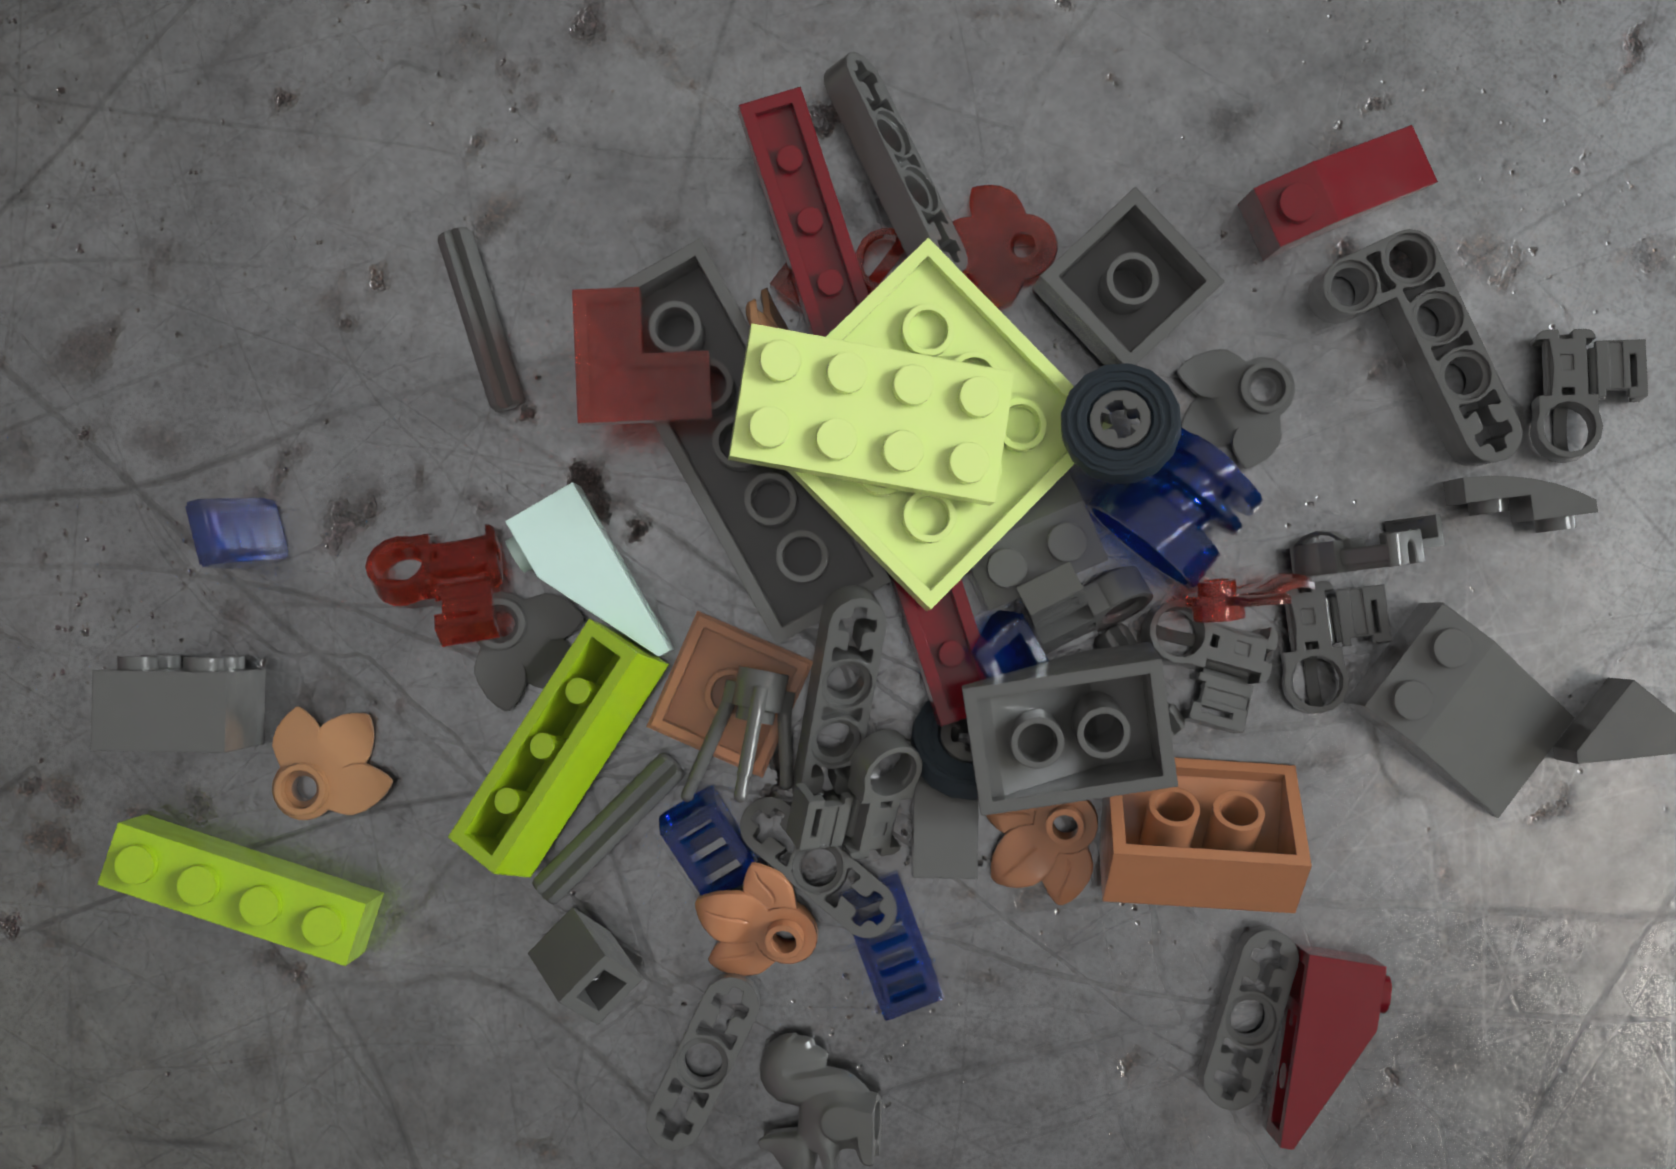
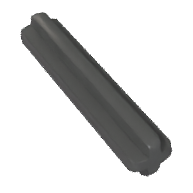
[437,227,525,412]
[532,753,685,905]

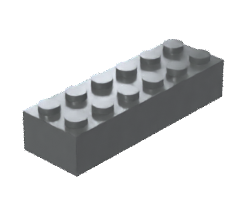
[586,238,891,645]

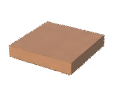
[646,611,813,778]

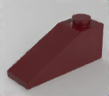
[1238,125,1438,261]
[1266,944,1392,1150]

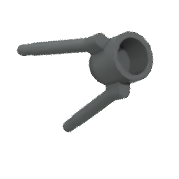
[681,666,796,803]

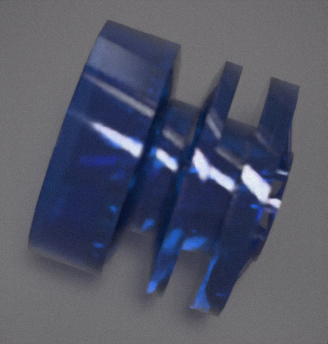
[1086,427,1263,589]

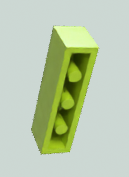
[448,619,669,878]
[97,814,384,966]

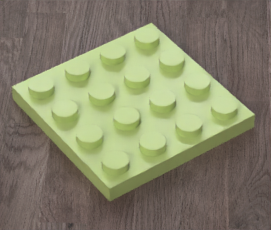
[787,238,1112,611]

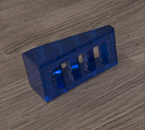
[185,498,288,570]
[659,786,759,895]
[839,872,945,1021]

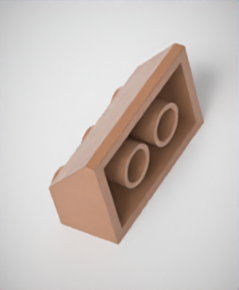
[1099,758,1312,914]

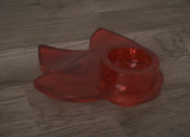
[952,185,1058,309]
[1184,573,1315,623]

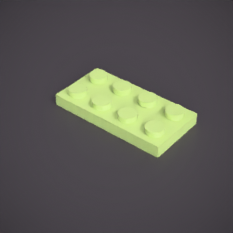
[728,323,1015,506]

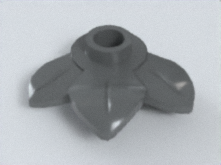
[1177,349,1295,469]
[470,592,584,711]

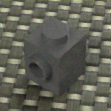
[528,907,643,1025]

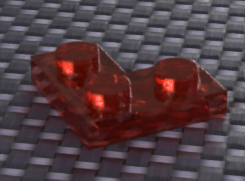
[572,287,713,426]

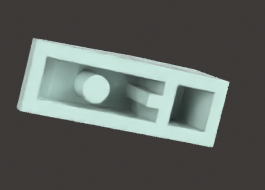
[505,482,675,657]

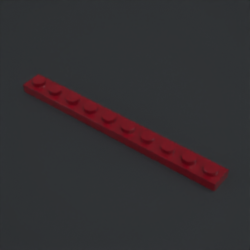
[738,86,993,726]

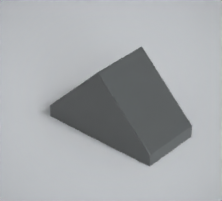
[1553,678,1676,764]

